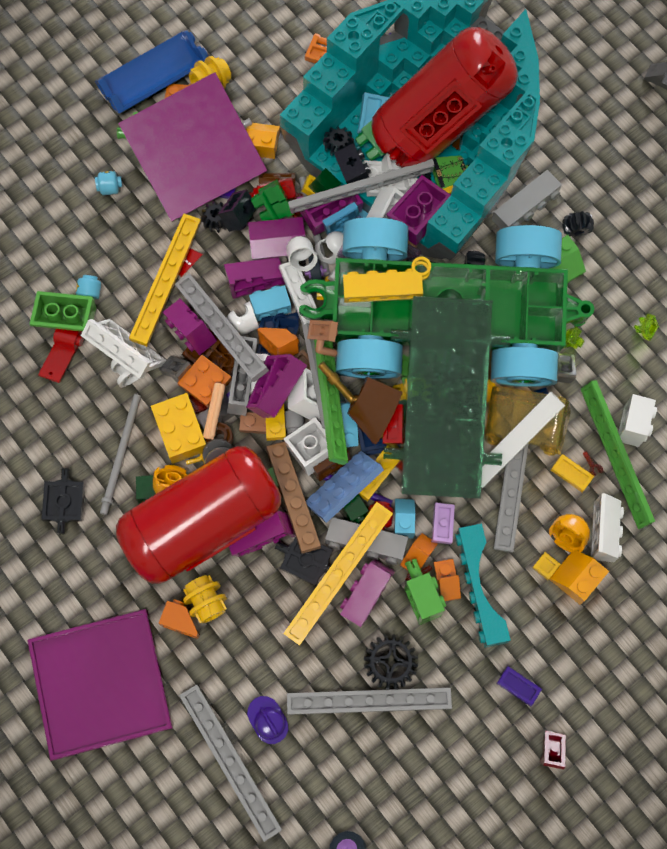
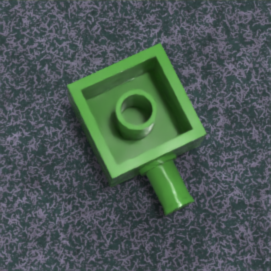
[404,559,446,625]

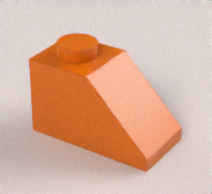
[257,327,299,356]
[158,599,200,639]

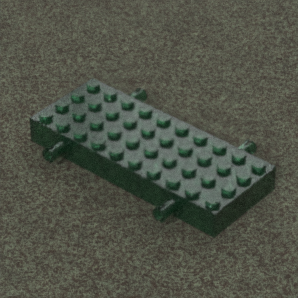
[383,296,510,499]

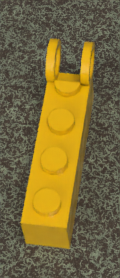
[343,257,431,303]

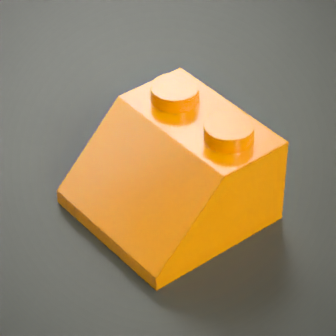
[245,123,280,159]
[549,550,609,605]

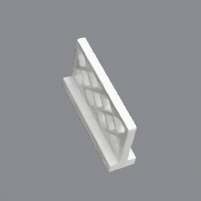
[81,319,166,379]

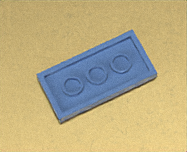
[306,451,384,523]

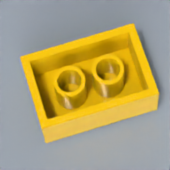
[151,393,206,464]

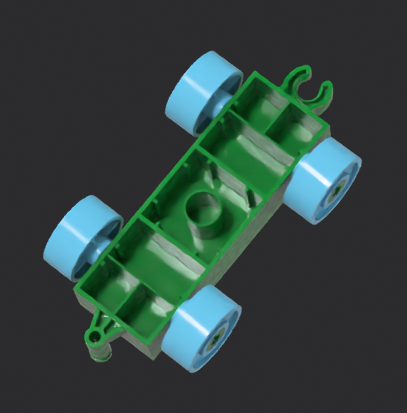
[299,217,594,387]

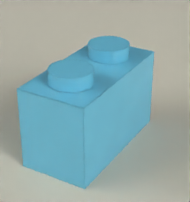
[249,285,292,322]

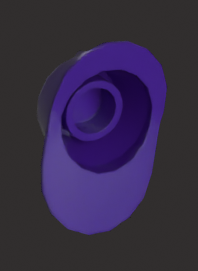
[247,696,288,744]

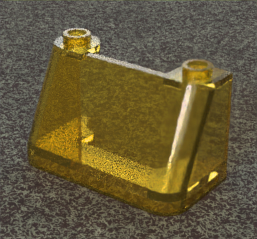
[484,386,571,456]

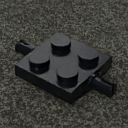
[41,468,85,535]
[275,537,333,586]

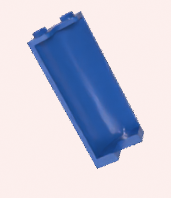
[95,30,208,114]

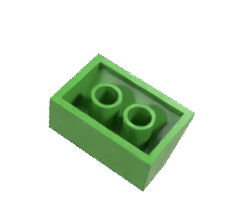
[550,235,586,283]
[30,291,96,331]

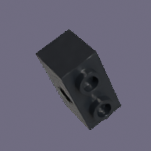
[334,143,371,184]
[218,189,256,232]

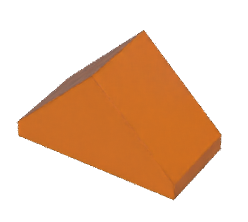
[400,533,438,571]

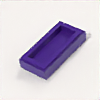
[496,666,542,707]

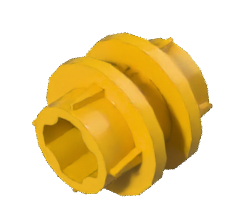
[189,56,231,89]
[183,575,227,623]

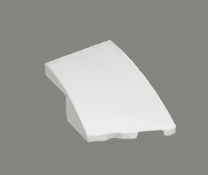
[363,153,418,196]

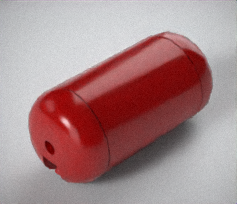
[371,27,518,168]
[116,446,281,584]

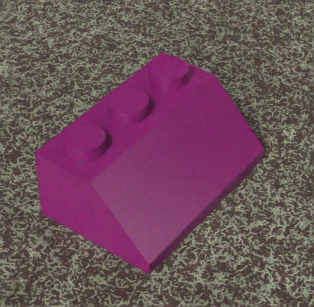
[387,175,451,245]
[248,217,305,259]

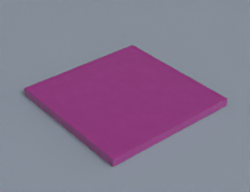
[118,72,267,222]
[27,609,173,761]

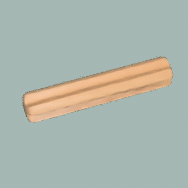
[203,383,225,440]

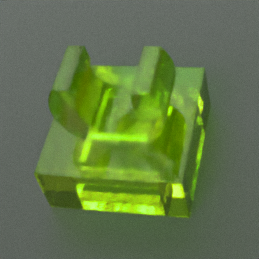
[634,314,659,341]
[564,326,585,349]

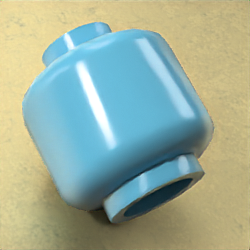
[95,171,122,196]
[76,275,101,300]

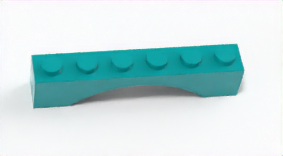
[455,523,511,648]

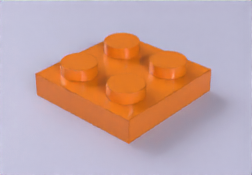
[178,355,232,408]

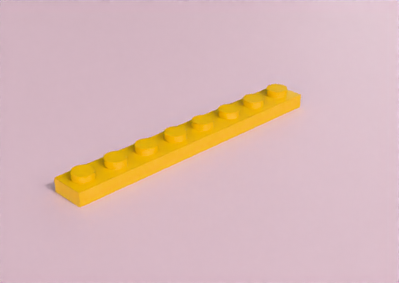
[129,214,201,347]
[283,502,393,646]

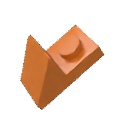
[433,559,461,601]

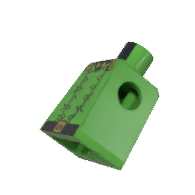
[432,156,470,189]

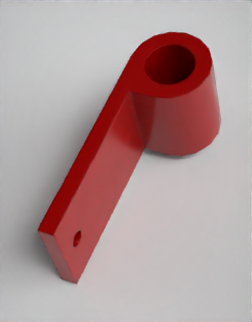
[38,329,84,383]

